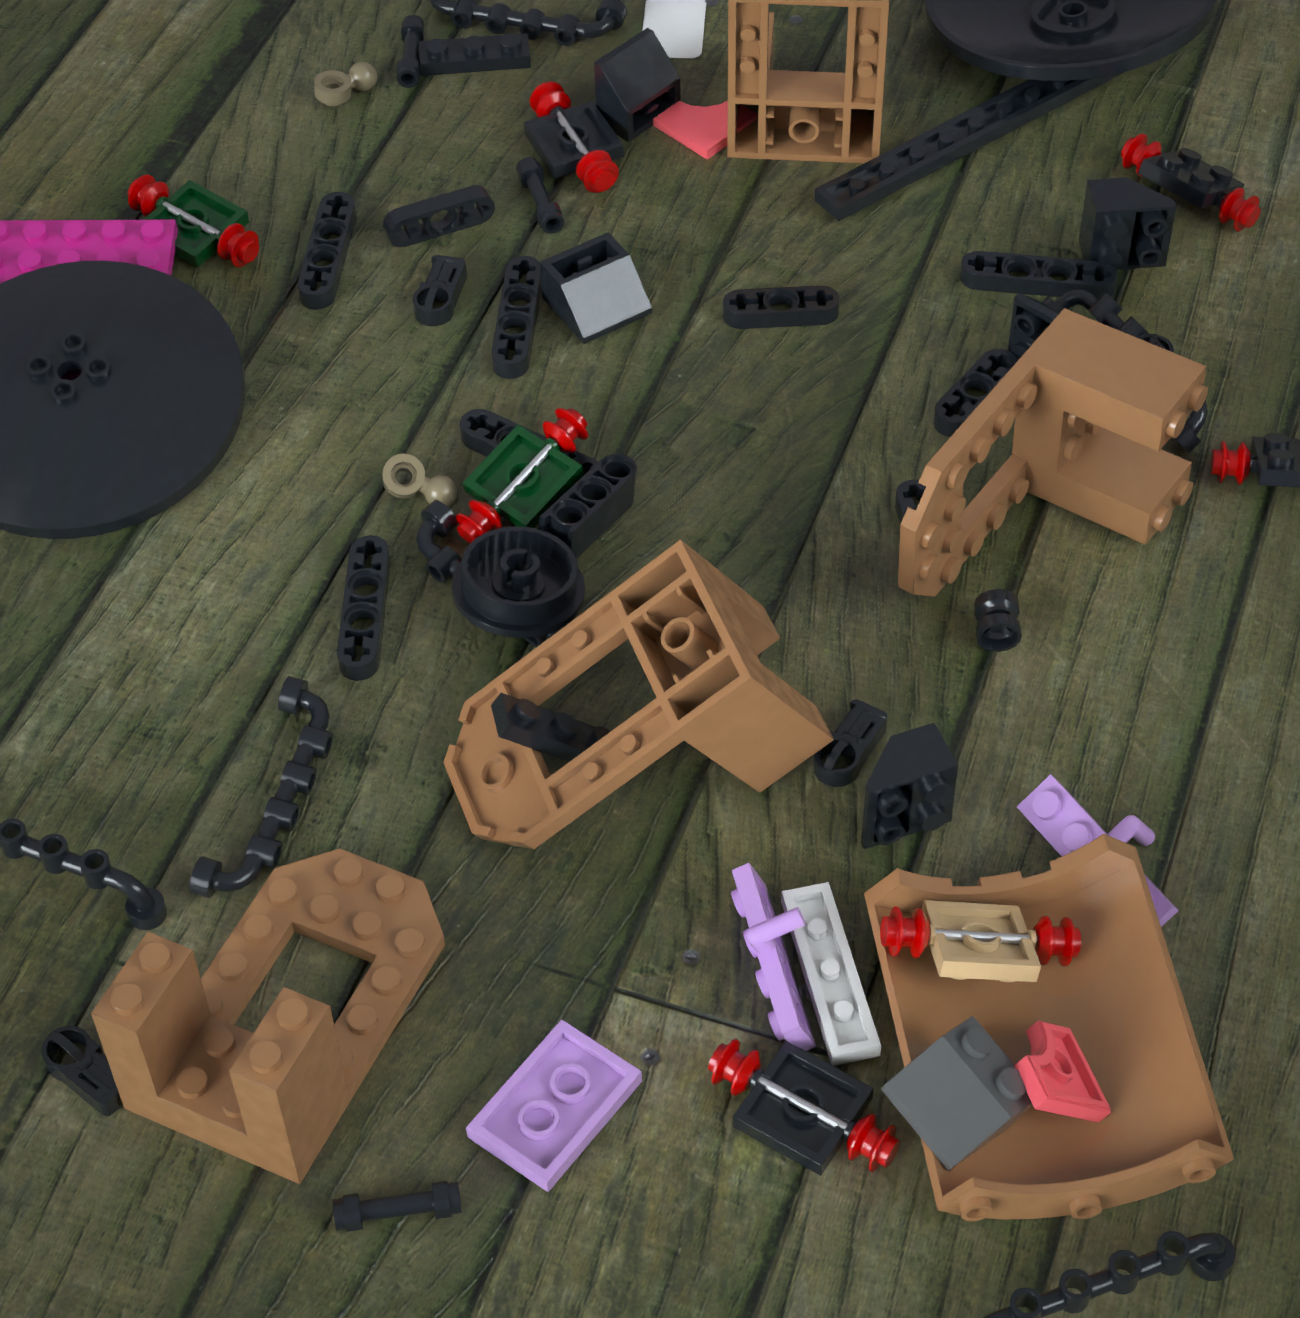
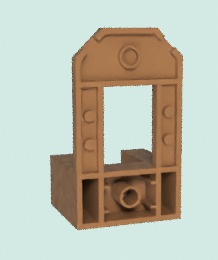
[727,0,889,164]
[898,308,1208,597]
[443,539,834,849]
[91,849,445,1184]

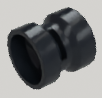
[974,589,1022,652]

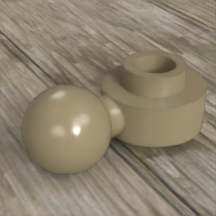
[314,61,377,107]
[382,453,458,507]

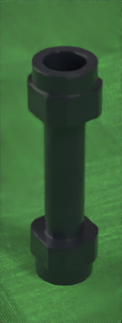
[397,15,424,88]
[516,157,564,234]
[332,1181,462,1232]

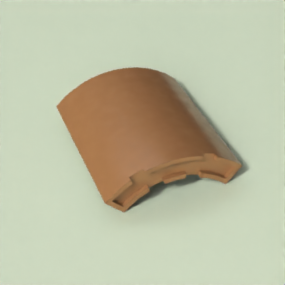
[864,834,1234,1221]

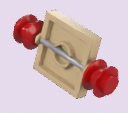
[880,900,1081,983]

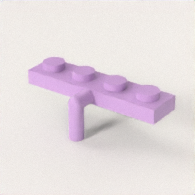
[1017,774,1179,927]
[731,863,816,1051]

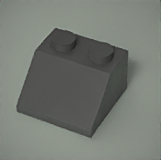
[881,1016,1033,1171]

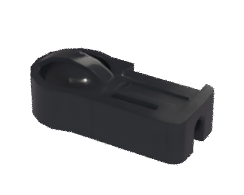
[413,255,467,326]
[814,699,887,787]
[41,1026,120,1116]

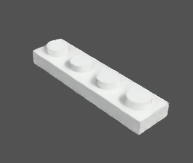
[781,882,881,1066]

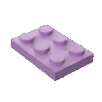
[466,1019,642,1192]

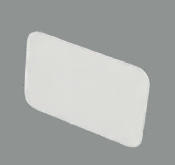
[642,0,706,58]

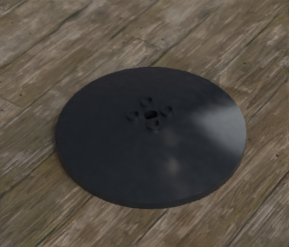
[925,0,1221,81]
[0,261,246,539]

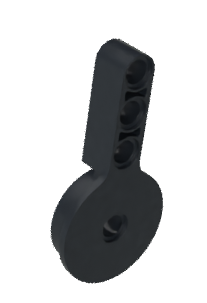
[452,454,637,638]

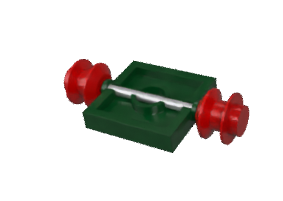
[128,174,259,268]
[456,408,589,544]

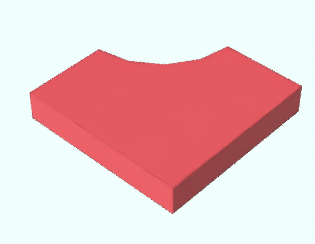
[653,101,758,160]
[1014,1021,1111,1123]

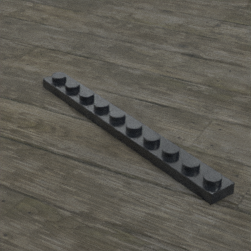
[814,72,1125,221]

